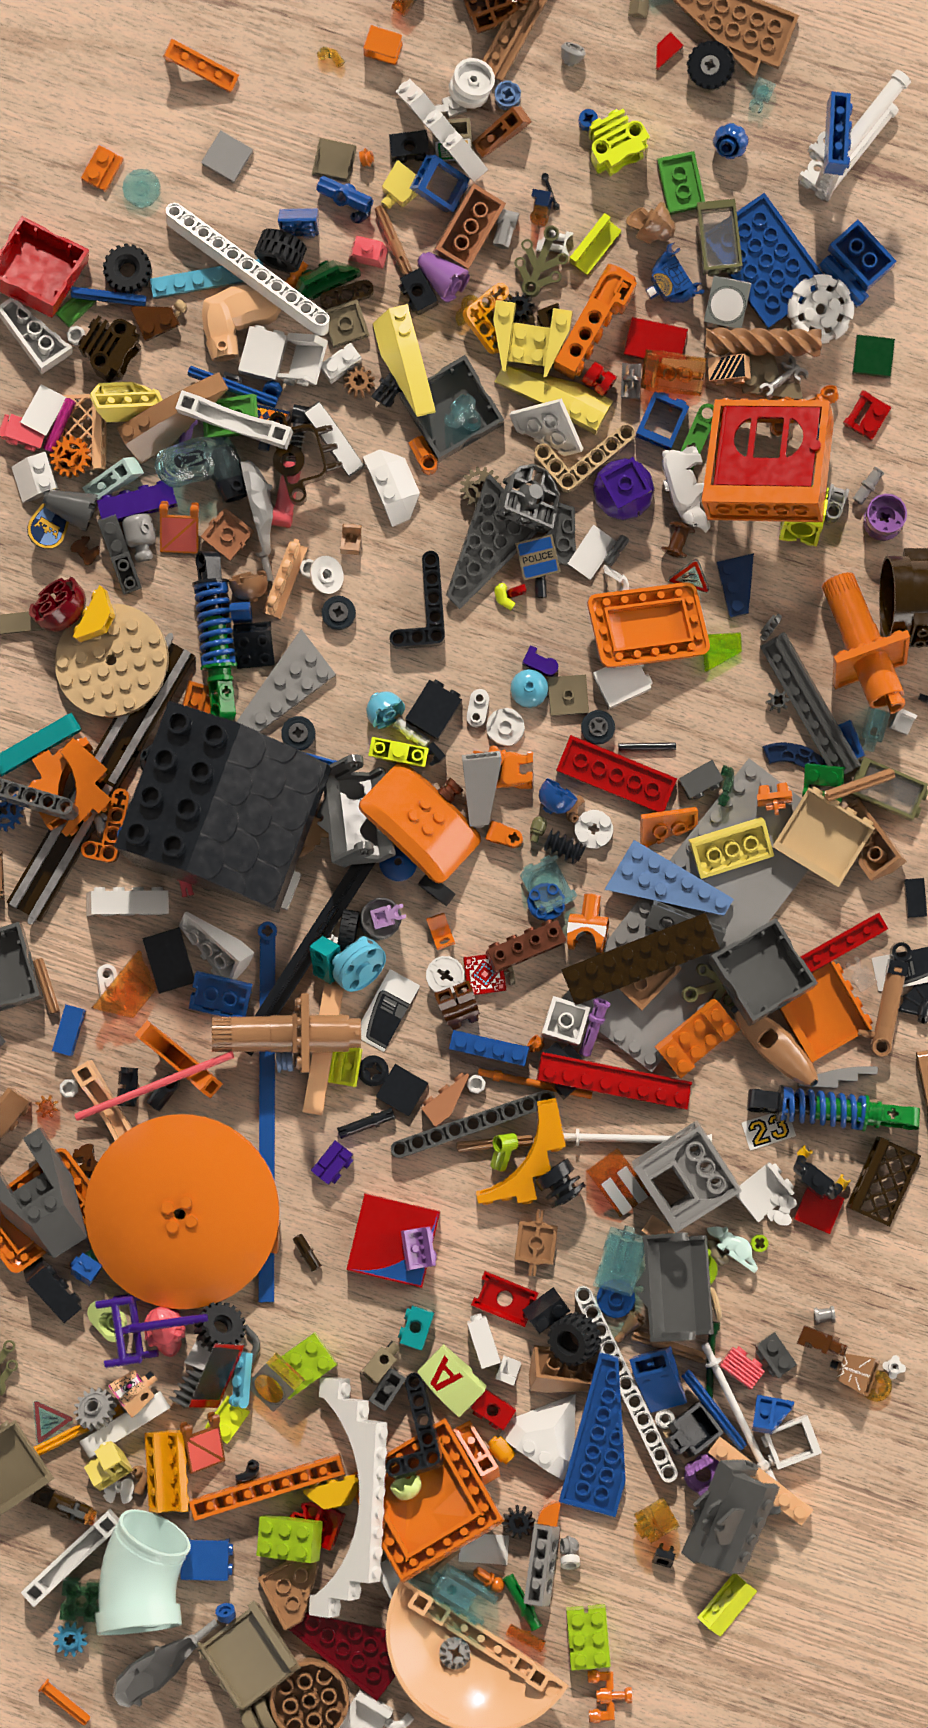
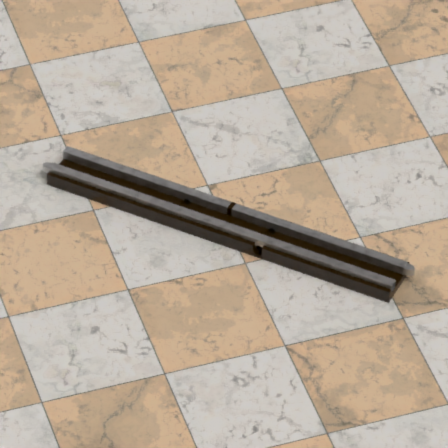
[6,633,196,925]

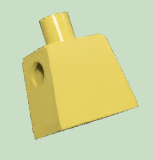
[381,160,418,209]

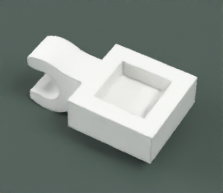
[435,96,467,118]

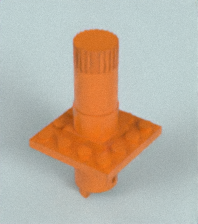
[822,572,910,714]

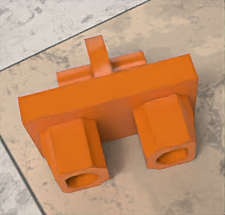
[757,782,792,815]

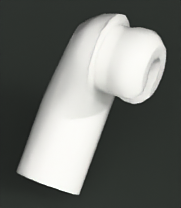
[384,1712,414,1728]

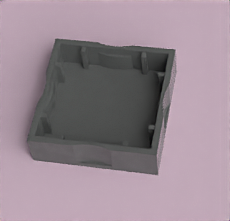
[399,355,504,463]
[708,918,818,1026]
[0,922,43,1011]

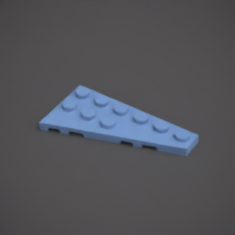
[604,840,734,916]

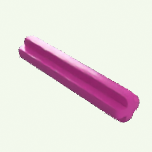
[44,398,75,452]

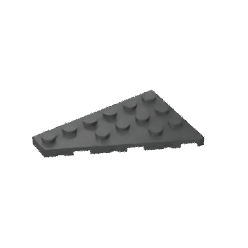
[446,474,537,609]

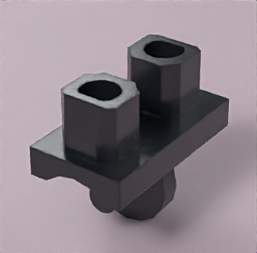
[371,373,402,407]

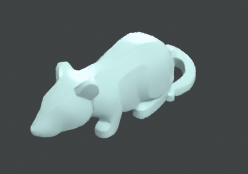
[707,1226,758,1273]

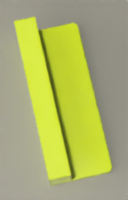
[569,213,621,275]
[697,1574,757,1636]

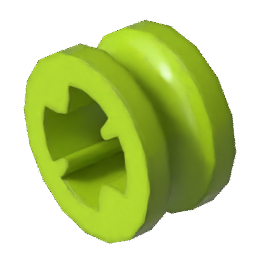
[750,1234,769,1252]

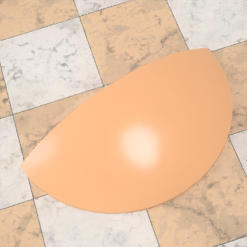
[386,1580,569,1728]

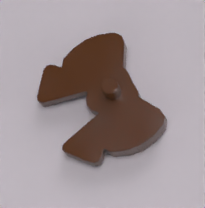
[70,536,100,566]
[72,1144,98,1172]

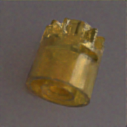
[634,1497,680,1543]

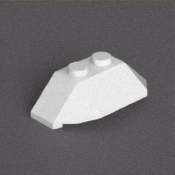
[363,450,420,527]

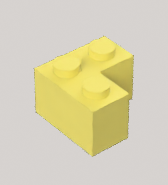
[84,1441,133,1491]

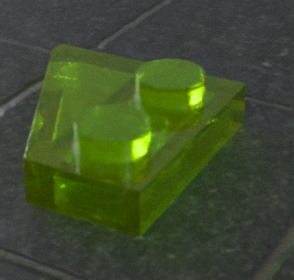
[703,632,742,672]

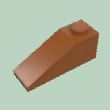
[472,106,532,158]

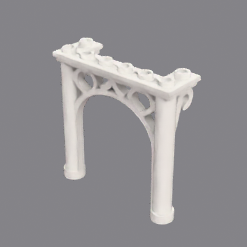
[798,70,911,202]

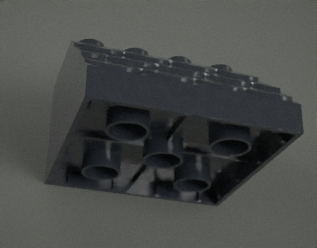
[114,701,332,913]

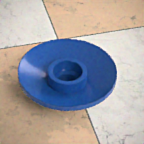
[379,844,417,881]

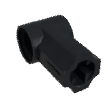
[147,1074,180,1112]

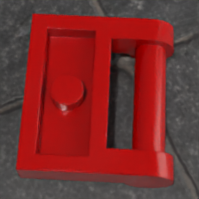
[843,390,892,441]

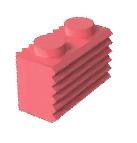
[719,1346,765,1390]

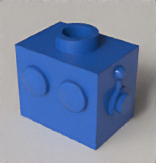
[70,1253,102,1287]

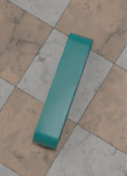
[0,713,82,777]

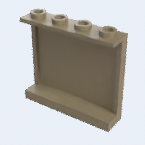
[0,1420,54,1516]
[197,1601,301,1711]

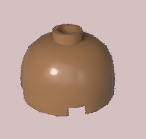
[228,570,268,603]

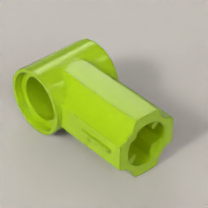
[490,1133,519,1172]

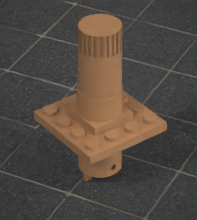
[212,993,361,1073]

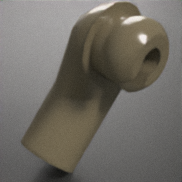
[707,1240,730,1266]

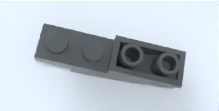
[98,514,142,594]

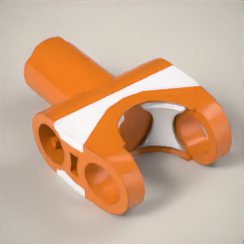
[567,894,609,953]

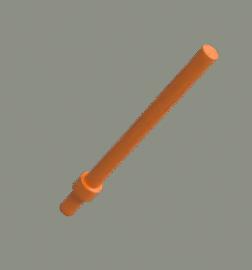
[478,1068,593,1099]

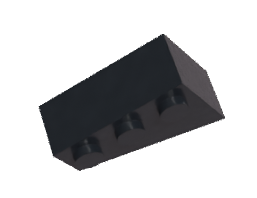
[24,1257,82,1324]

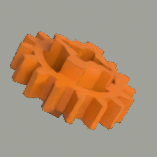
[50,435,92,478]

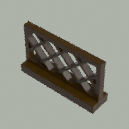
[846,1136,921,1227]

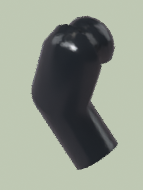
[235,1459,259,1484]

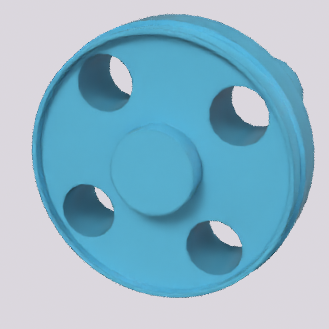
[332,936,386,992]

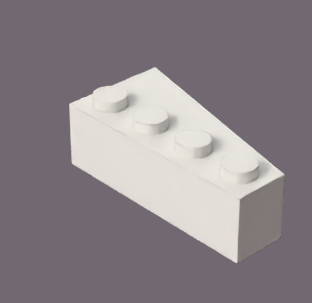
[0,298,73,375]
[86,887,169,917]

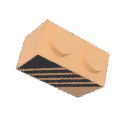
[708,354,751,386]

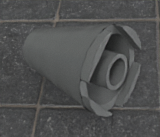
[43,490,98,531]

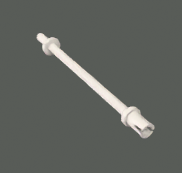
[563,1129,712,1148]
[701,1342,778,1482]

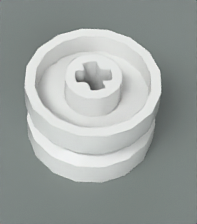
[449,58,495,109]

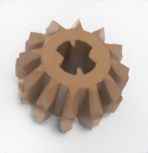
[343,366,375,399]

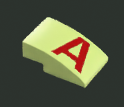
[418,1344,486,1417]

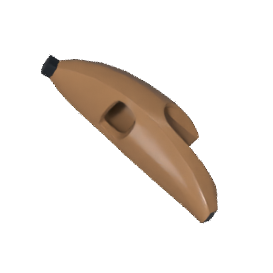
[731,1005,818,1087]

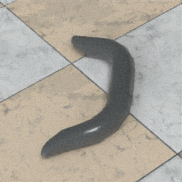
[232,1324,260,1376]

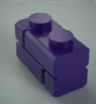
[311,1140,354,1185]

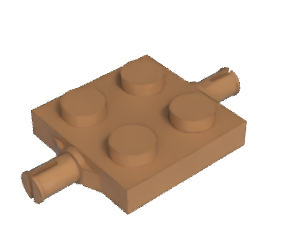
[514,1209,558,1276]

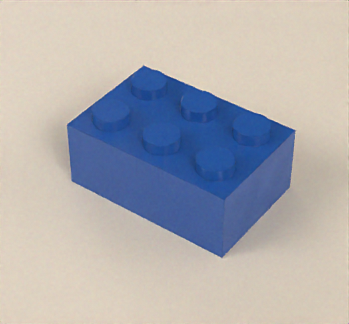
[828,220,897,292]

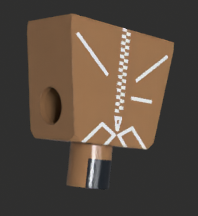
[830,1354,880,1396]

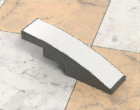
[304,401,364,477]

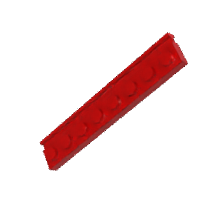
[536,1052,692,1110]

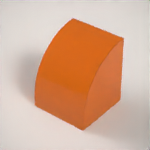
[537,1501,561,1527]

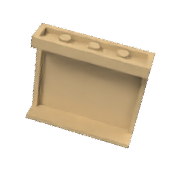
[772,786,875,887]

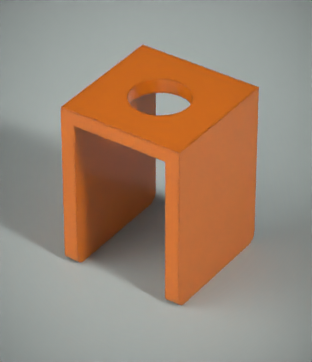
[363,25,403,65]

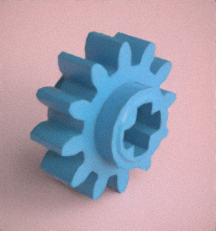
[53,1621,88,1657]

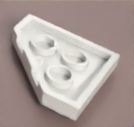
[509,398,583,456]

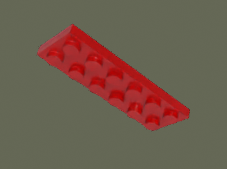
[556,735,677,812]

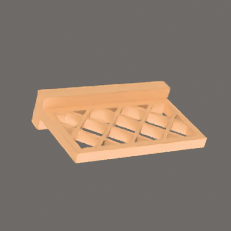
[59,394,107,472]

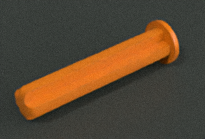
[38,1679,91,1726]

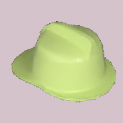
[87,1301,127,1342]

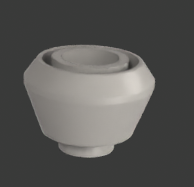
[561,42,586,66]

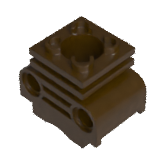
[78,315,142,383]

